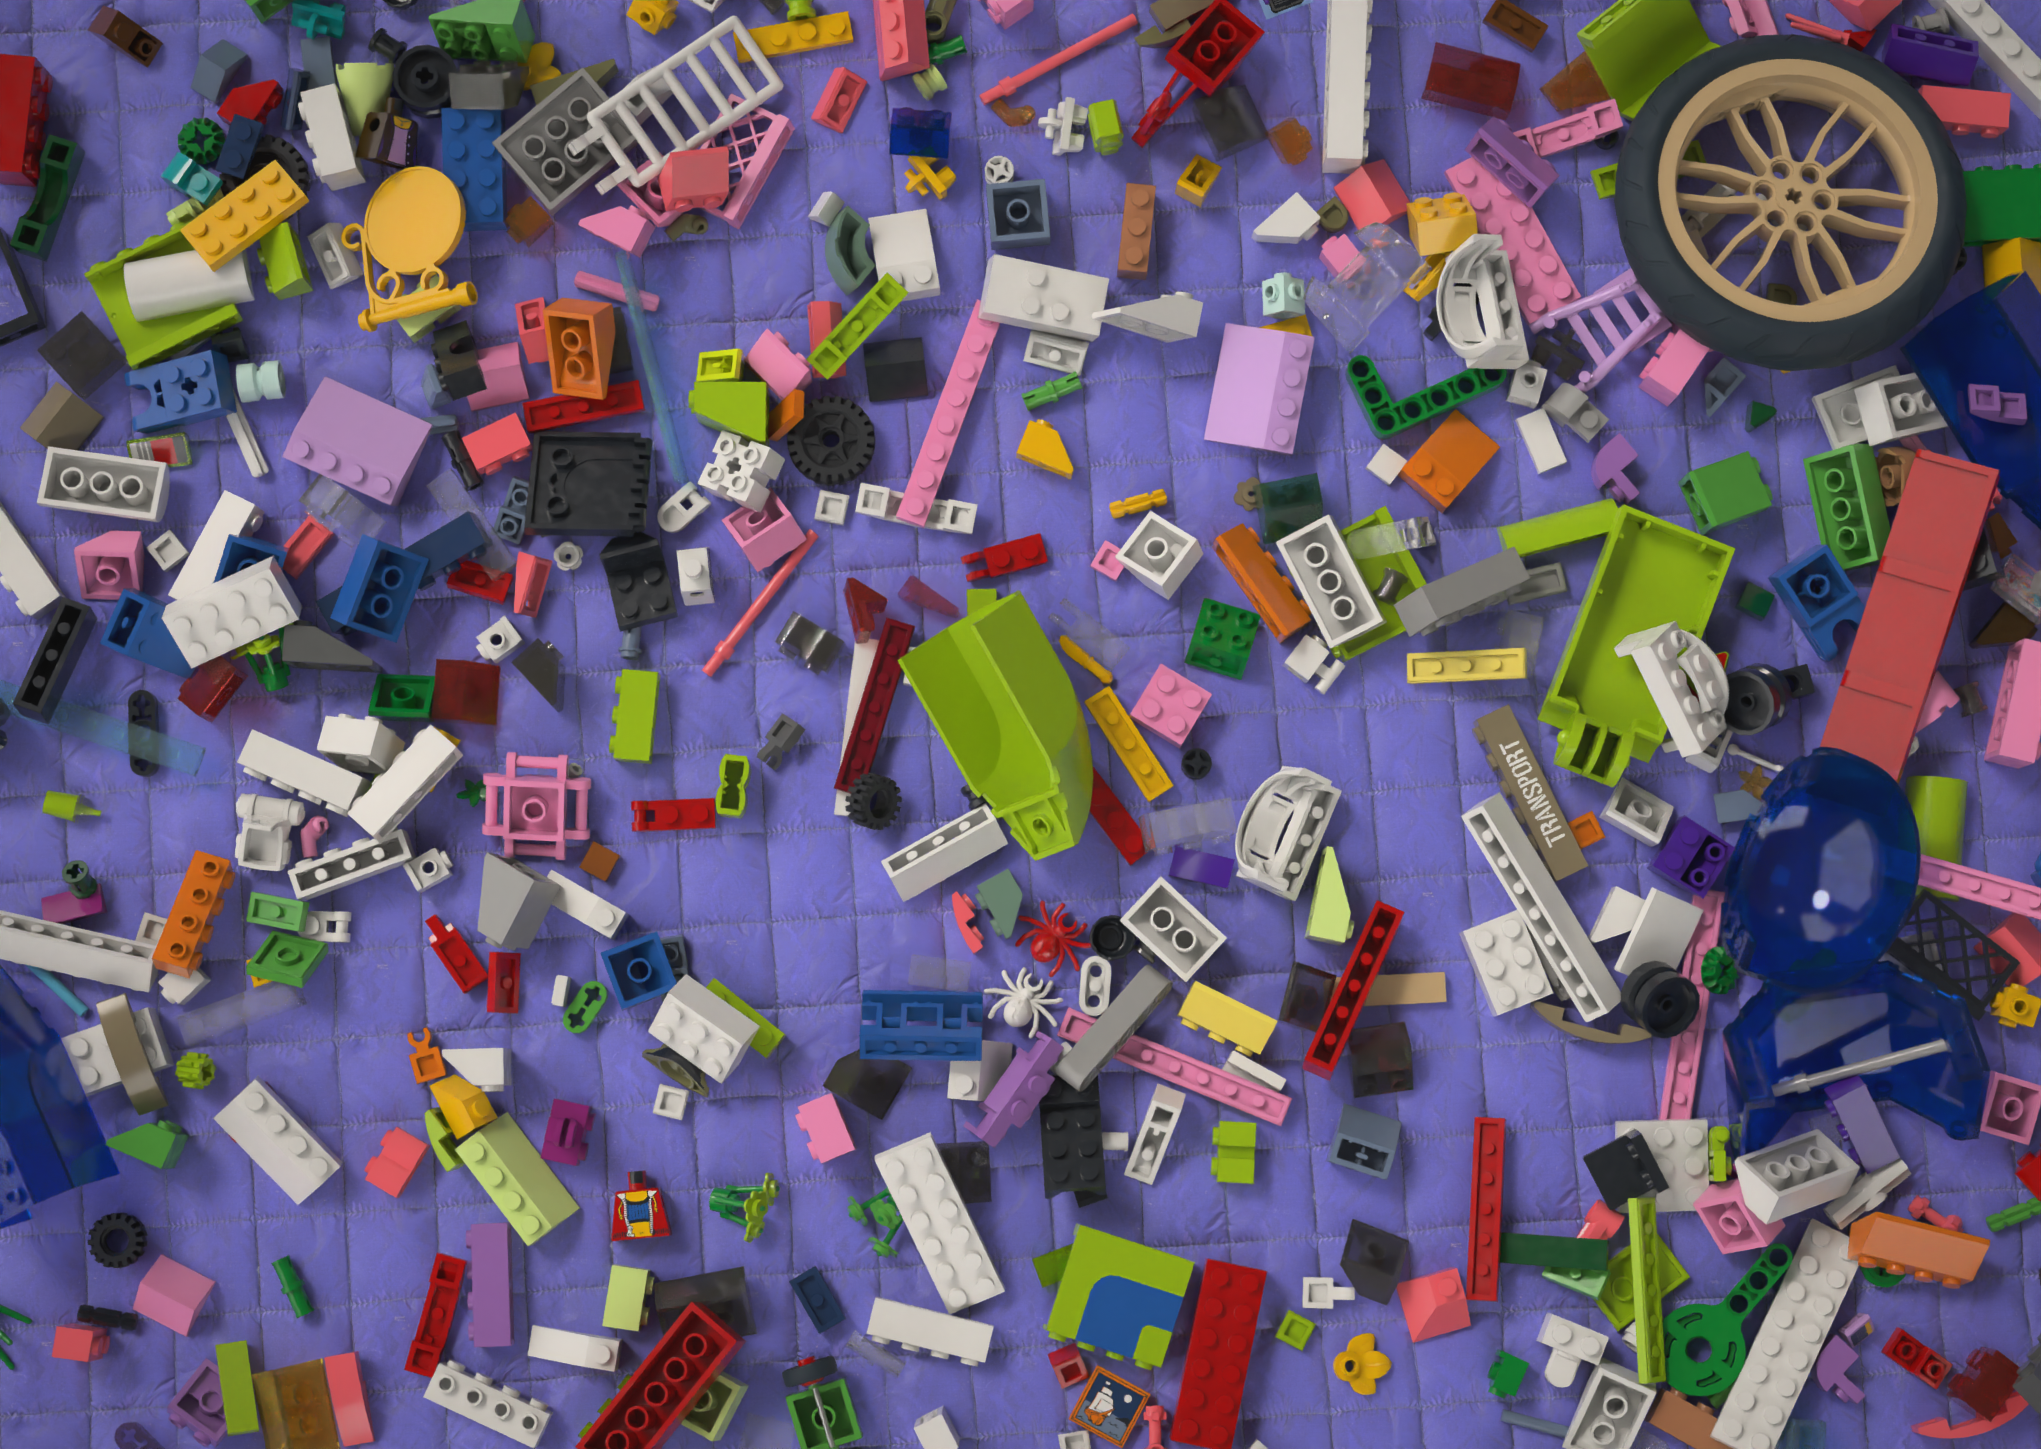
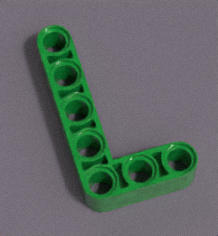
[1345,355,1507,440]

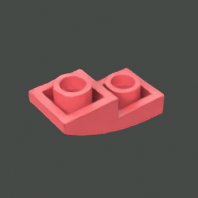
[952,891,984,955]

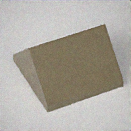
[20,382,104,450]

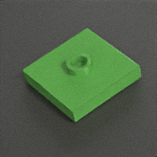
[246,930,329,988]

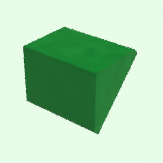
[368,674,437,722]

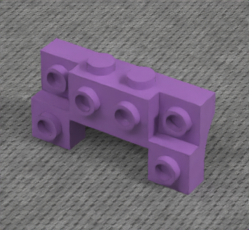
[963,1027,1064,1148]

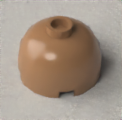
[1875,446,1916,506]

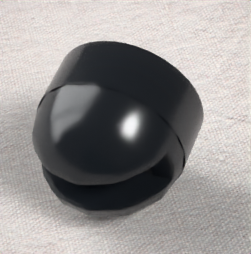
[1594,131,1619,150]

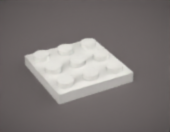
[1615,1118,1709,1213]

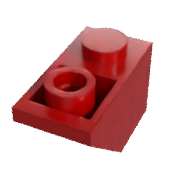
[217,79,284,127]

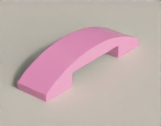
[1513,98,1624,158]

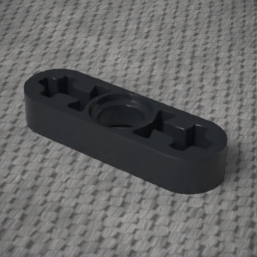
[128,690,160,777]

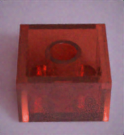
[1946,1346,2020,1422]

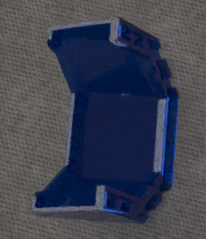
[1722,960,1991,1160]

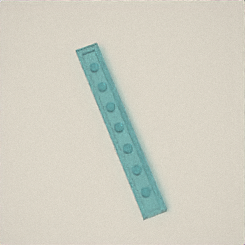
[615,250,689,485]
[0,680,206,777]

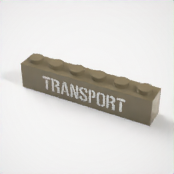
[1472,704,1588,882]

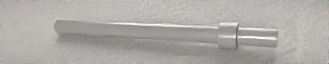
[1771,1037,1953,1097]

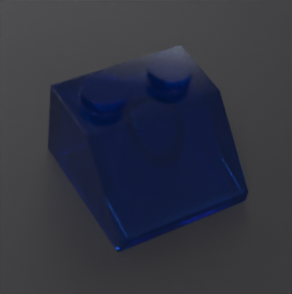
[889,107,952,159]

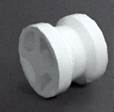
[985,156,1014,184]

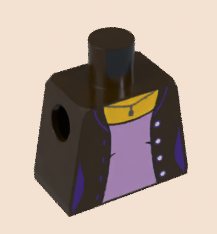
[355,97,418,169]

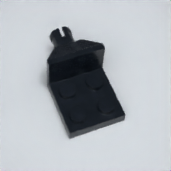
[599,532,678,632]

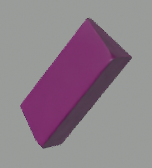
[41,883,108,924]

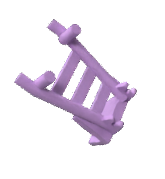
[1528,268,1673,393]

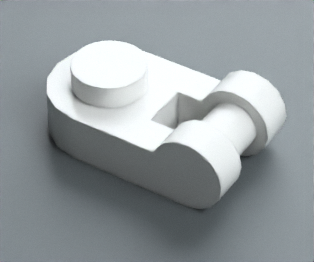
[657,481,711,533]
[297,911,352,943]

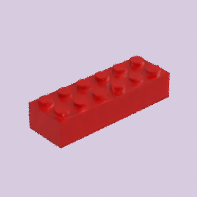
[1169,1258,1267,1449]
[575,1302,746,1449]

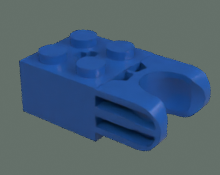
[124,350,237,434]
[1768,544,1865,662]

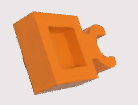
[407,1027,448,1084]

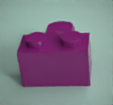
[540,1099,596,1166]

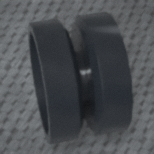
[393,45,463,119]
[1724,663,1792,735]
[1621,961,1700,1039]

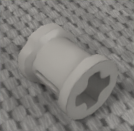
[1912,8,1950,34]

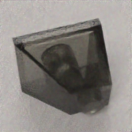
[1277,961,1337,1033]
[823,1049,912,1120]
[1340,1219,1409,1306]

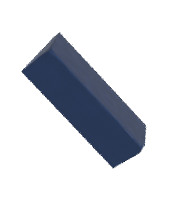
[281,68,310,130]

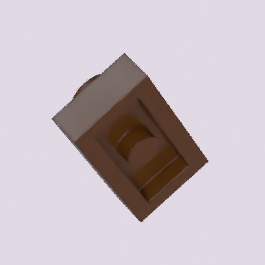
[1482,0,1548,53]

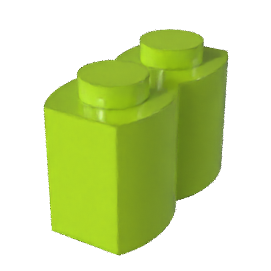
[1087,99,1124,155]
[715,754,751,819]

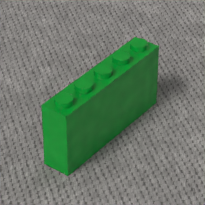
[1962,164,2041,247]

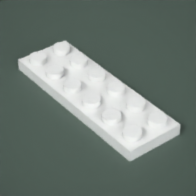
[875,1132,1005,1315]

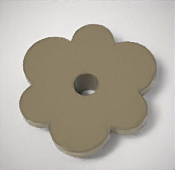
[1234,477,1267,511]

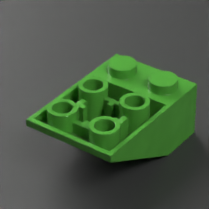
[428,0,535,63]

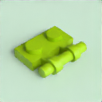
[1708,1126,1732,1181]

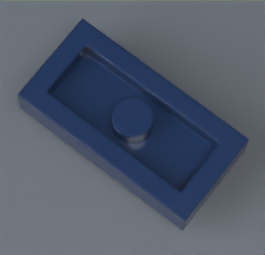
[215,114,265,181]
[789,1266,846,1334]

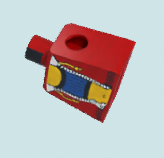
[612,1170,672,1241]

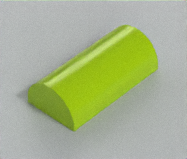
[1897,776,1968,902]

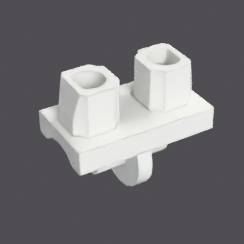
[1038,97,1088,156]

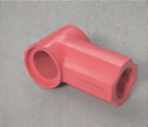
[1576,1199,1625,1240]

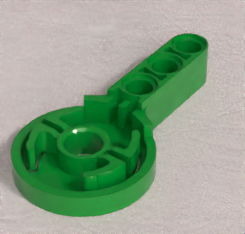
[1662,1243,1792,1396]

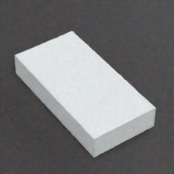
[1515,408,1567,474]

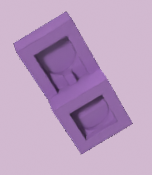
[1968,384,2027,425]

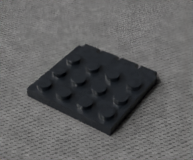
[524,431,653,537]

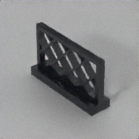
[1877,889,2020,1021]

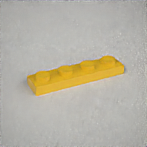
[733,11,854,63]
[1084,686,1174,803]

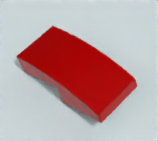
[1881,1327,1953,1390]

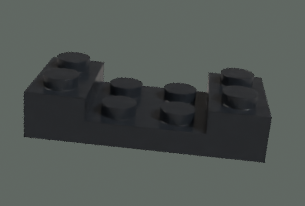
[1039,1075,1106,1199]

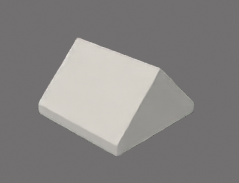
[1599,777,1674,847]

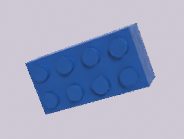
[441,106,508,232]

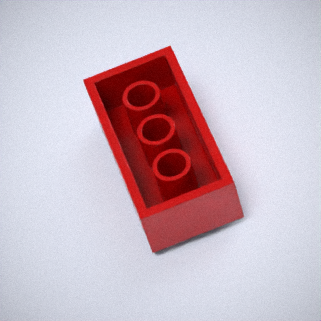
[0,54,53,187]

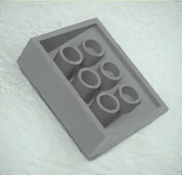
[492,68,639,216]

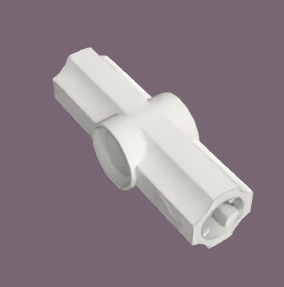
[1823,1158,1911,1230]

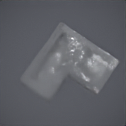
[298,474,387,548]

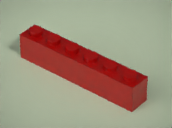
[1302,900,1405,1081]

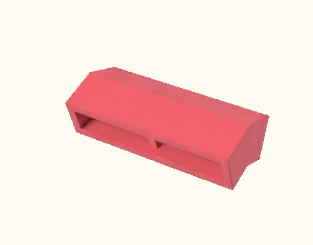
[807,301,847,379]

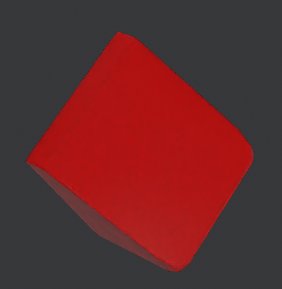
[1048,1343,1090,1389]

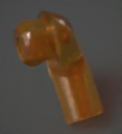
[991,98,1036,127]

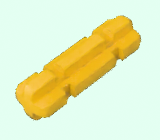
[1109,489,1167,519]

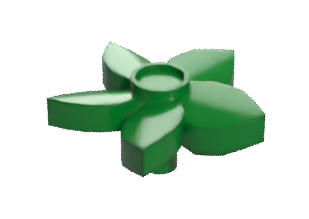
[456,779,486,807]

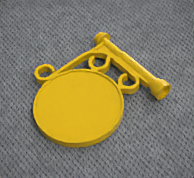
[341,166,478,332]

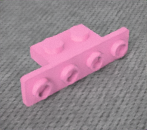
[1722,0,1779,38]

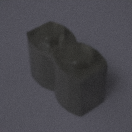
[775,611,846,675]

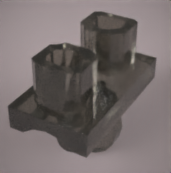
[1531,328,1585,381]

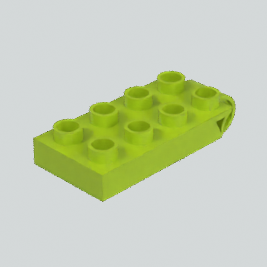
[1537,505,1735,787]

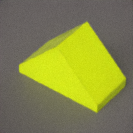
[696,349,745,382]

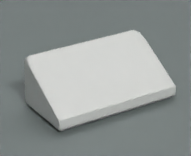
[307,223,363,289]
[1023,330,1089,376]

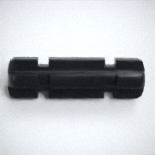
[77,1305,138,1331]

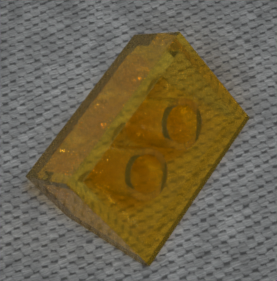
[252,1358,340,1449]

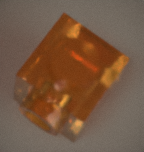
[1264,118,1313,166]
[505,196,554,248]

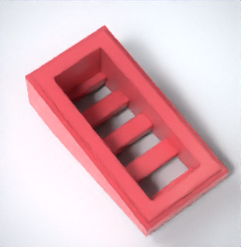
[514,551,552,618]

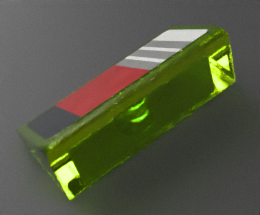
[126,432,193,468]

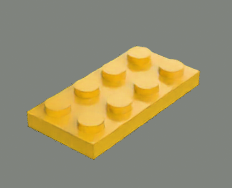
[180,160,310,272]

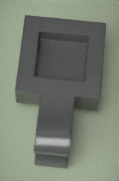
[757,713,806,770]

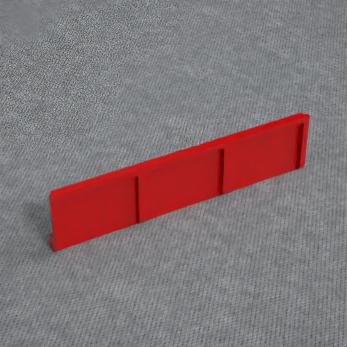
[1805,449,2000,817]

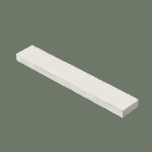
[834,637,879,817]

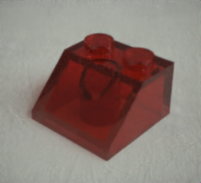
[178,655,248,723]
[432,659,501,726]

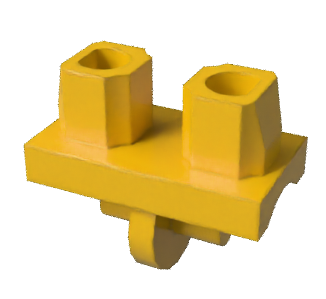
[904,144,957,201]

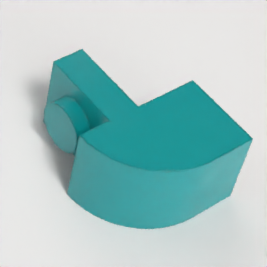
[160,152,224,206]

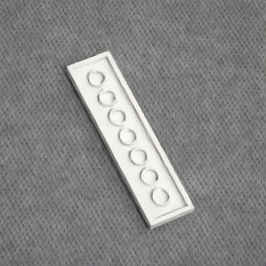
[1709,1218,1859,1449]

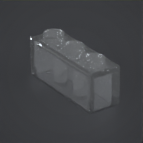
[1138,798,1238,856]

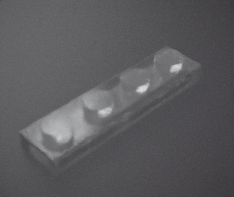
[426,468,517,582]

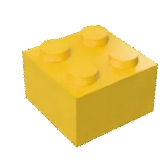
[1406,192,1478,256]

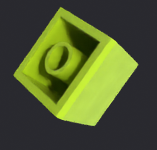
[688,382,770,447]

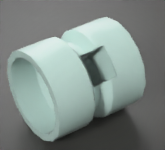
[236,360,286,403]

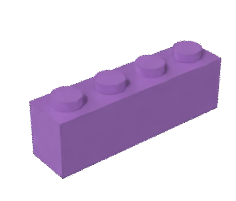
[466,1222,514,1347]

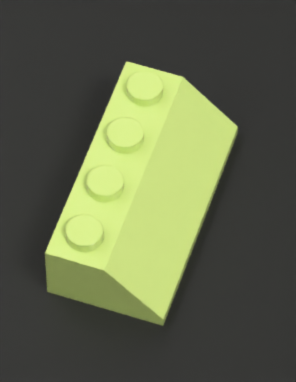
[455,1112,580,1246]

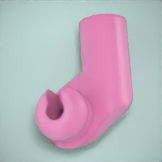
[300,816,329,858]

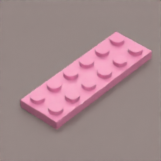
[1444,157,1581,325]

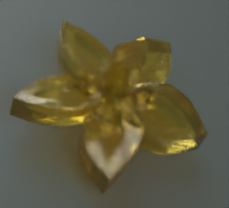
[1738,764,1773,800]

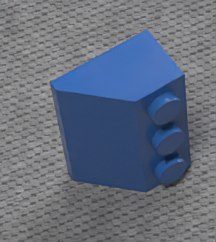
[330,534,429,643]

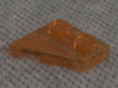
[1539,51,1611,112]

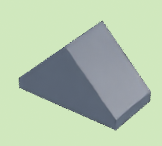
[191,39,248,104]

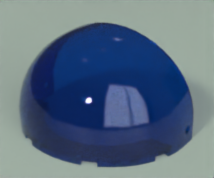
[1720,747,1921,993]

